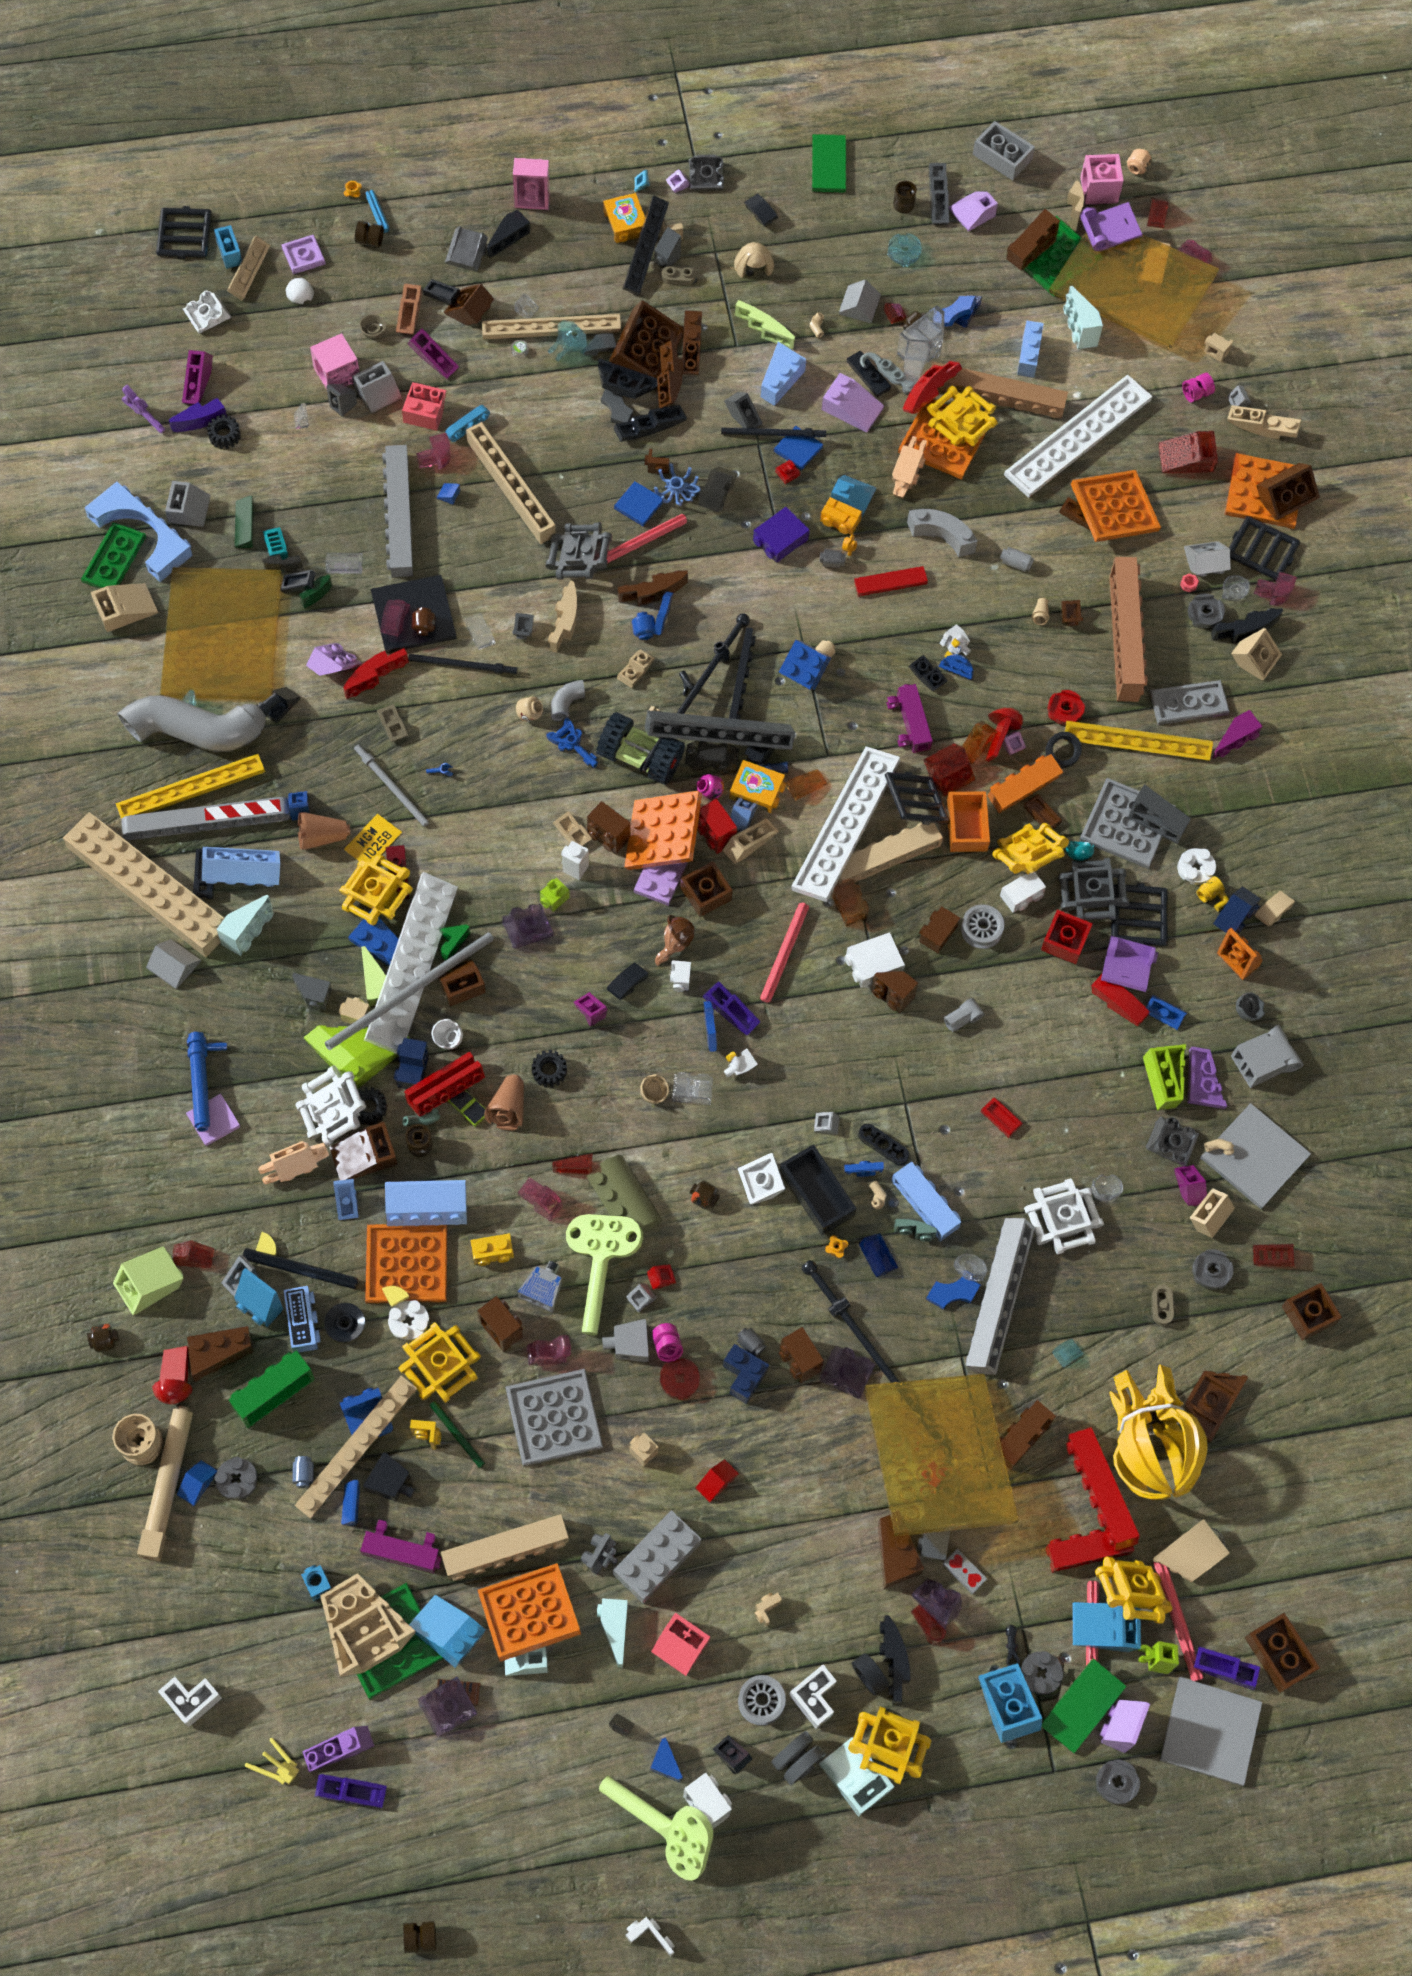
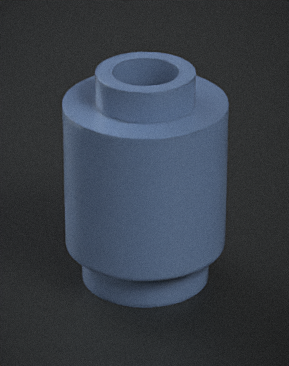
[292,1456,313,1488]

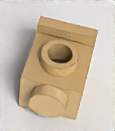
[1204,333,1233,362]

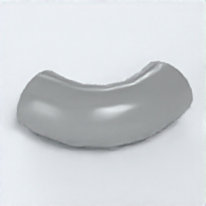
[550,680,585,721]

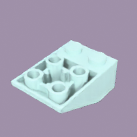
[1063,286,1103,349]
[217,895,273,956]
[819,1737,894,1817]

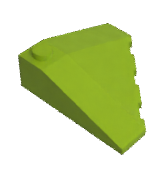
[304,1025,410,1090]

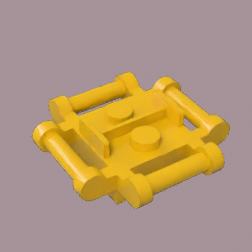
[927,386,998,446]
[992,823,1069,875]
[339,854,413,926]
[398,1322,481,1403]
[1095,1557,1173,1624]
[848,1706,932,1784]

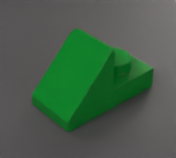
[440,924,470,961]

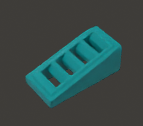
[263,527,289,563]

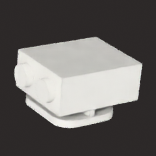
[845,932,905,988]

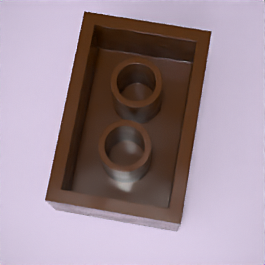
[1245,1613,1320,1693]

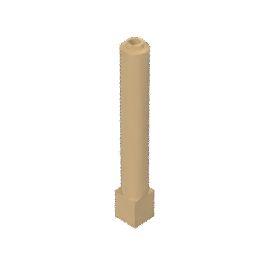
[137,1406,193,1561]

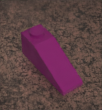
[407,328,459,379]
[182,350,213,404]

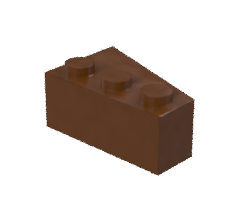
[1006,209,1060,271]
[992,1400,1056,1470]
[878,1511,924,1589]

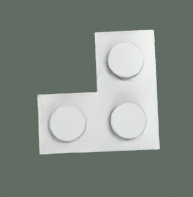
[789,1665,837,1729]
[158,1677,222,1728]

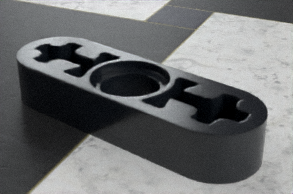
[858,1124,909,1165]

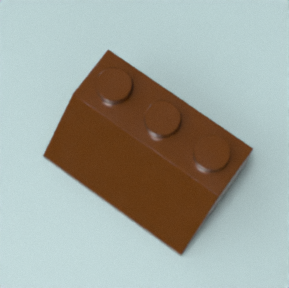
[1256,463,1320,520]

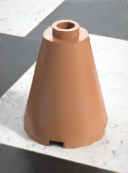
[298,812,350,850]
[484,1074,524,1130]

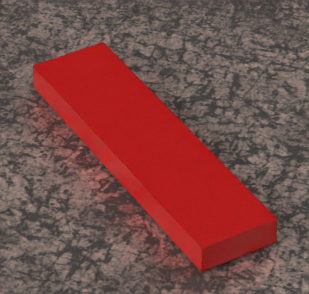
[854,566,928,597]

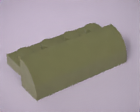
[587,1155,663,1241]

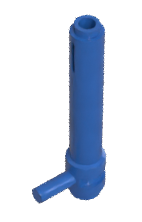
[187,1032,227,1132]

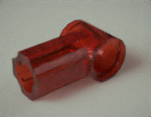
[911,1602,946,1645]

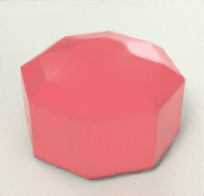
[1180,573,1199,593]

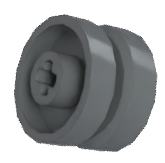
[771,1731,826,1786]

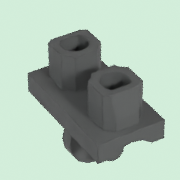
[580,1533,618,1575]

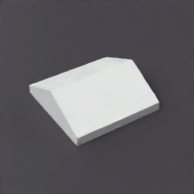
[738,1153,786,1205]

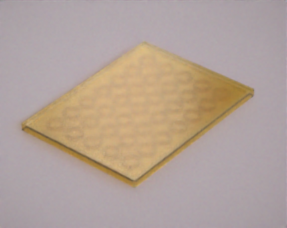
[1049,233,1219,348]
[160,567,282,700]
[864,1374,1019,1536]

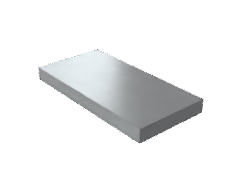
[1149,680,1230,725]

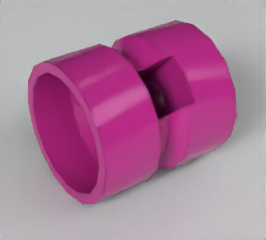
[1182,372,1215,403]
[652,1323,683,1362]

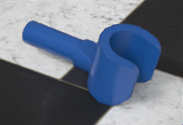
[426,763,453,776]

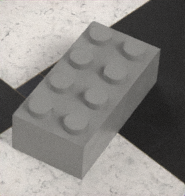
[613,1510,701,1604]

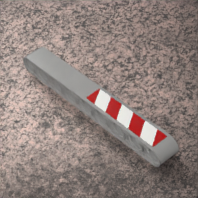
[121,797,291,840]

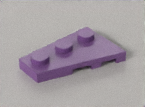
[1187,1047,1227,1109]

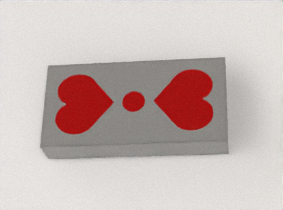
[942,1549,987,1594]

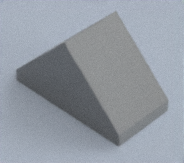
[221,1255,258,1297]

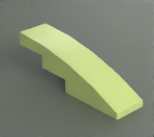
[735,300,795,350]

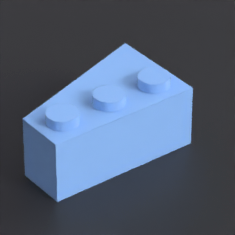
[761,342,806,406]

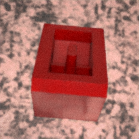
[695,1459,739,1503]

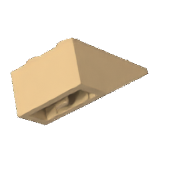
[90,583,158,632]

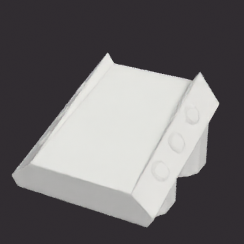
[183,291,232,334]

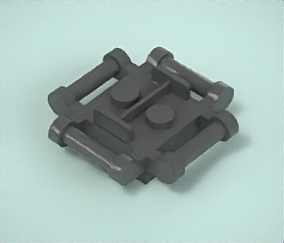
[545,522,612,580]
[1058,858,1130,920]

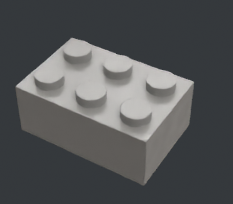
[973,121,1035,180]

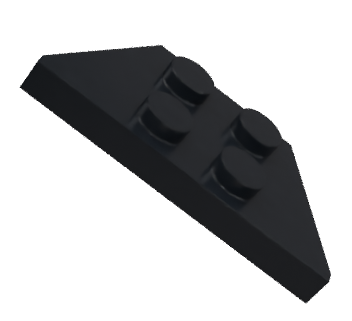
[597,358,658,399]

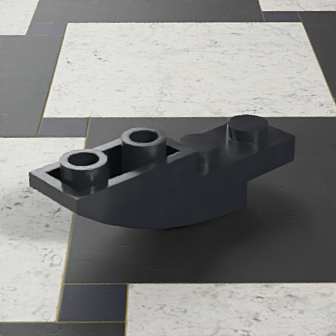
[1211,608,1283,644]
[879,1615,911,1705]

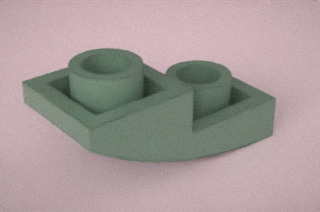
[894,1219,937,1242]

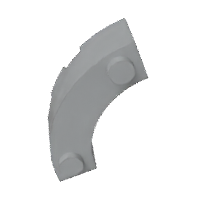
[907,509,978,557]

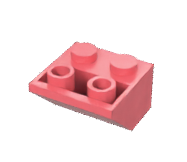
[402,382,446,431]
[651,1613,710,1676]

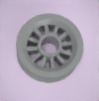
[961,905,1004,949]
[738,1675,786,1725]

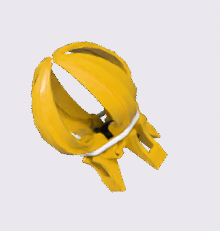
[1109,1365,1208,1500]

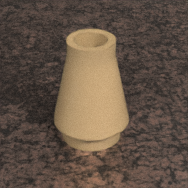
[1032,598,1050,625]

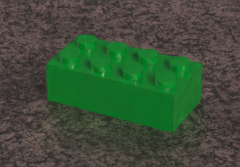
[228,1350,315,1429]

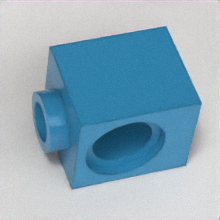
[301,1565,331,1601]

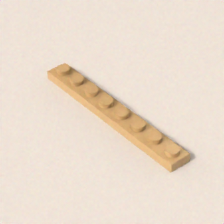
[482,314,621,339]
[294,1376,417,1519]

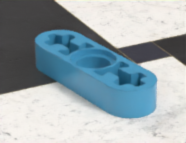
[445,405,490,442]

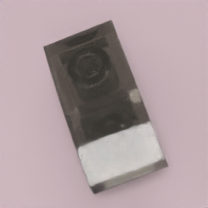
[262,554,303,574]

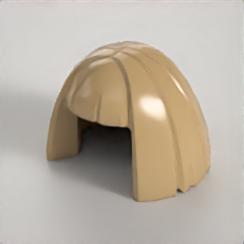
[734,242,774,278]

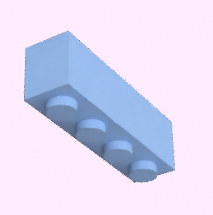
[892,1161,961,1242]

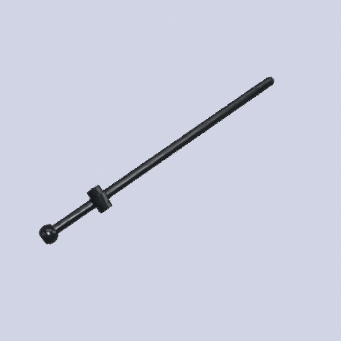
[639,613,750,772]
[802,1260,953,1457]

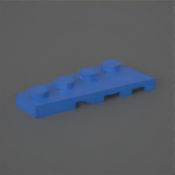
[348,909,399,967]

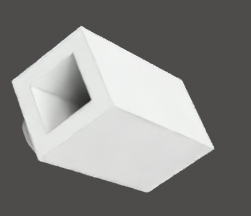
[561,841,589,880]

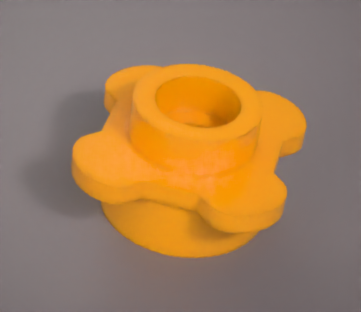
[344,181,362,198]
[842,535,857,556]
[825,1235,848,1258]

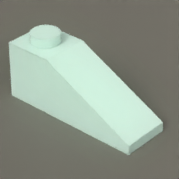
[597,1598,628,1668]

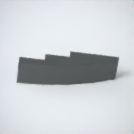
[929,163,949,224]

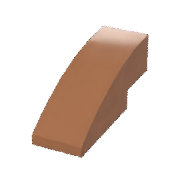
[396,284,423,335]

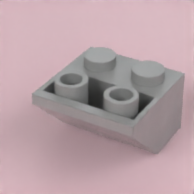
[352,361,402,413]
[165,481,211,527]

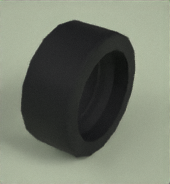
[1045,732,1082,768]
[852,1653,889,1696]

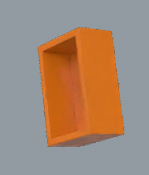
[947,791,990,852]

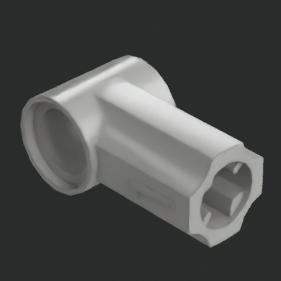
[943,998,984,1032]

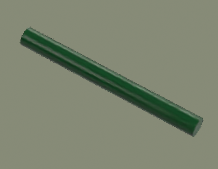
[429,1401,486,1469]

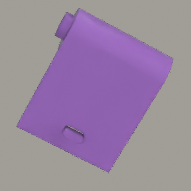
[1080,202,1142,251]
[1101,936,1158,992]

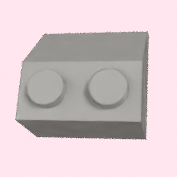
[1184,541,1231,576]

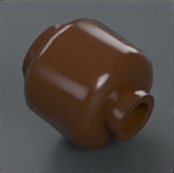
[411,608,436,636]

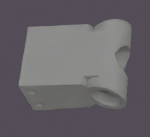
[1231,1024,1304,1088]

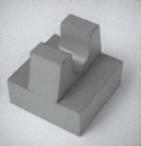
[1227,385,1251,407]

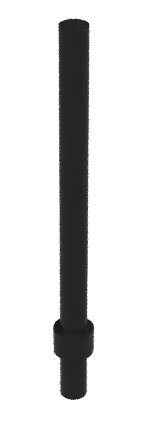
[721,427,827,439]
[408,654,518,674]

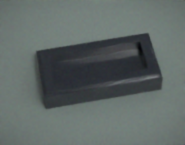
[423,279,461,305]
[280,570,316,594]

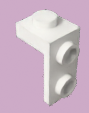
[626,1917,675,1957]

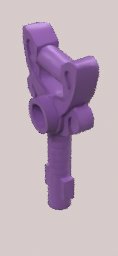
[122,385,166,434]

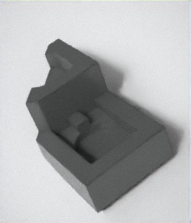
[583,334,616,356]

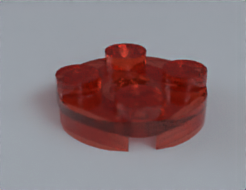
[659,1358,700,1400]

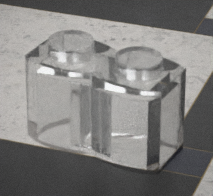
[672,1072,713,1105]

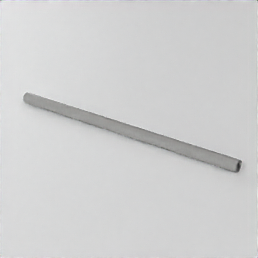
[325,932,494,1050]

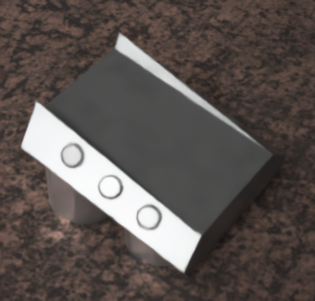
[689,155,724,190]
[445,226,488,272]
[1145,1116,1199,1167]

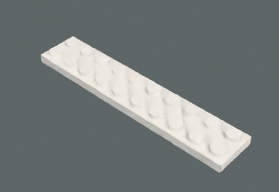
[1004,374,1152,498]
[792,747,900,902]
[364,872,458,1054]

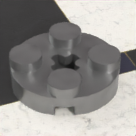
[1188,594,1225,628]
[1192,1249,1233,1290]
[215,1457,257,1500]
[1021,1651,1063,1695]
[1096,1760,1140,1805]

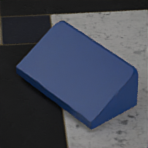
[1146,994,1187,1030]
[341,1480,360,1526]

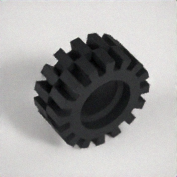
[207,415,241,450]
[532,1050,567,1088]
[357,1087,387,1125]

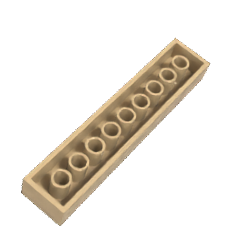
[63,812,225,958]

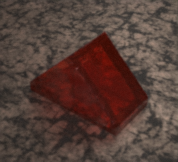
[1147,197,1169,229]
[172,1240,214,1268]

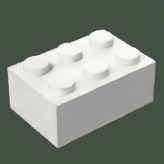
[683,1773,732,1829]

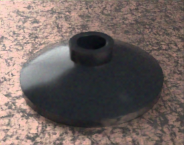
[324,1303,365,1342]

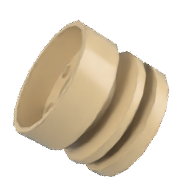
[112,1414,164,1465]

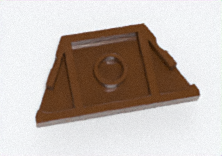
[1183,1371,1248,1443]

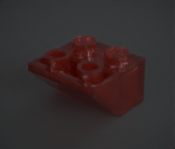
[923,743,976,796]

